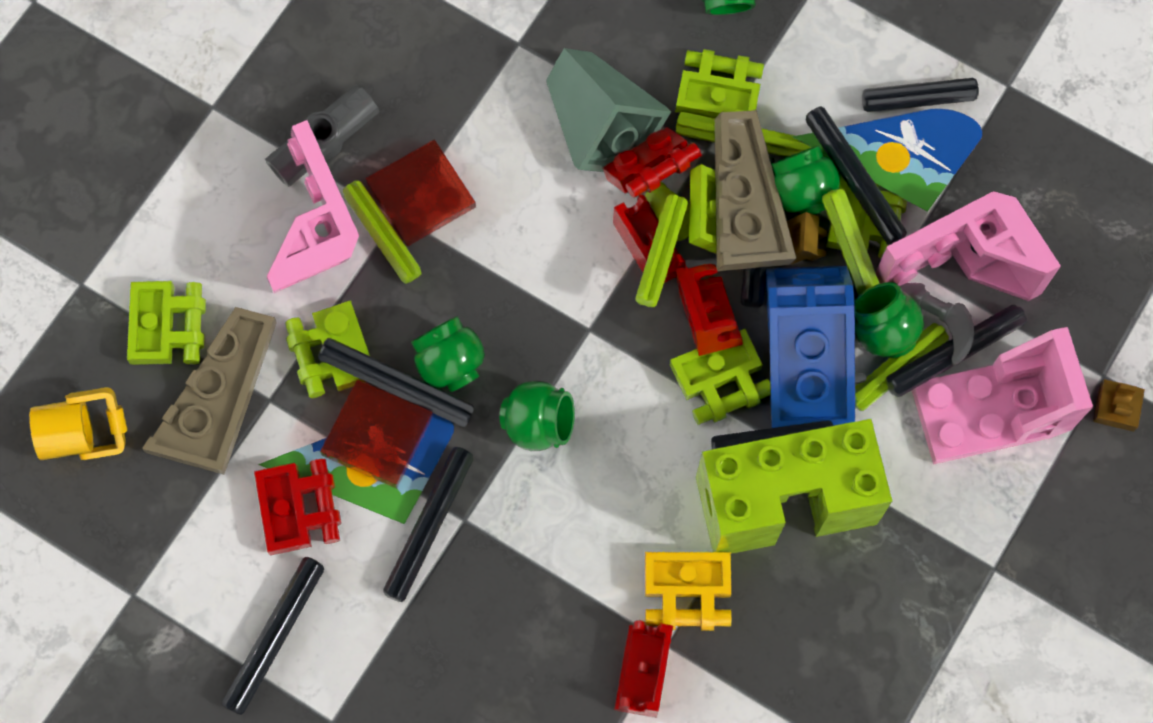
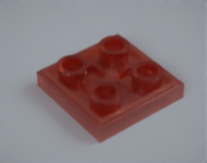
[366,139,476,247]
[320,379,433,489]

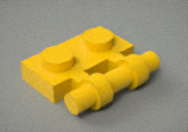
[645,552,731,631]

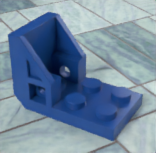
[766,266,855,428]

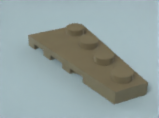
[714,110,796,271]
[142,307,277,475]

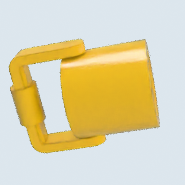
[29,387,127,460]

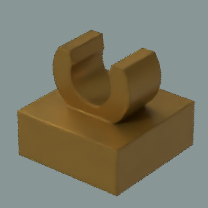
[786,212,827,265]
[1093,379,1145,432]

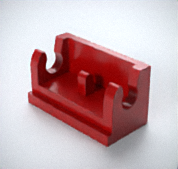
[613,194,688,283]
[675,264,743,356]
[614,620,673,718]

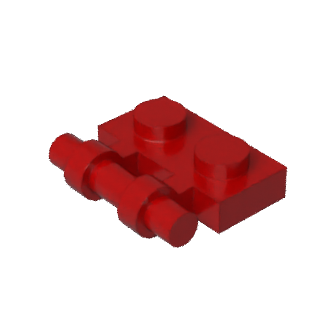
[602,127,702,198]
[254,459,342,556]

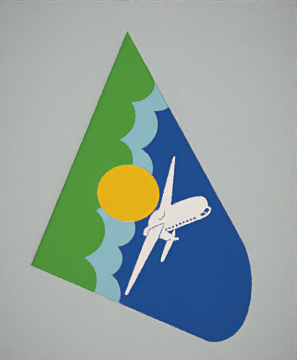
[793,109,982,212]
[258,407,454,524]

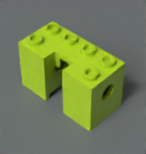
[696,419,893,554]

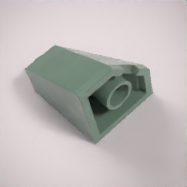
[546,48,671,172]

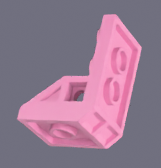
[267,120,359,293]
[876,191,1061,301]
[912,327,1093,465]

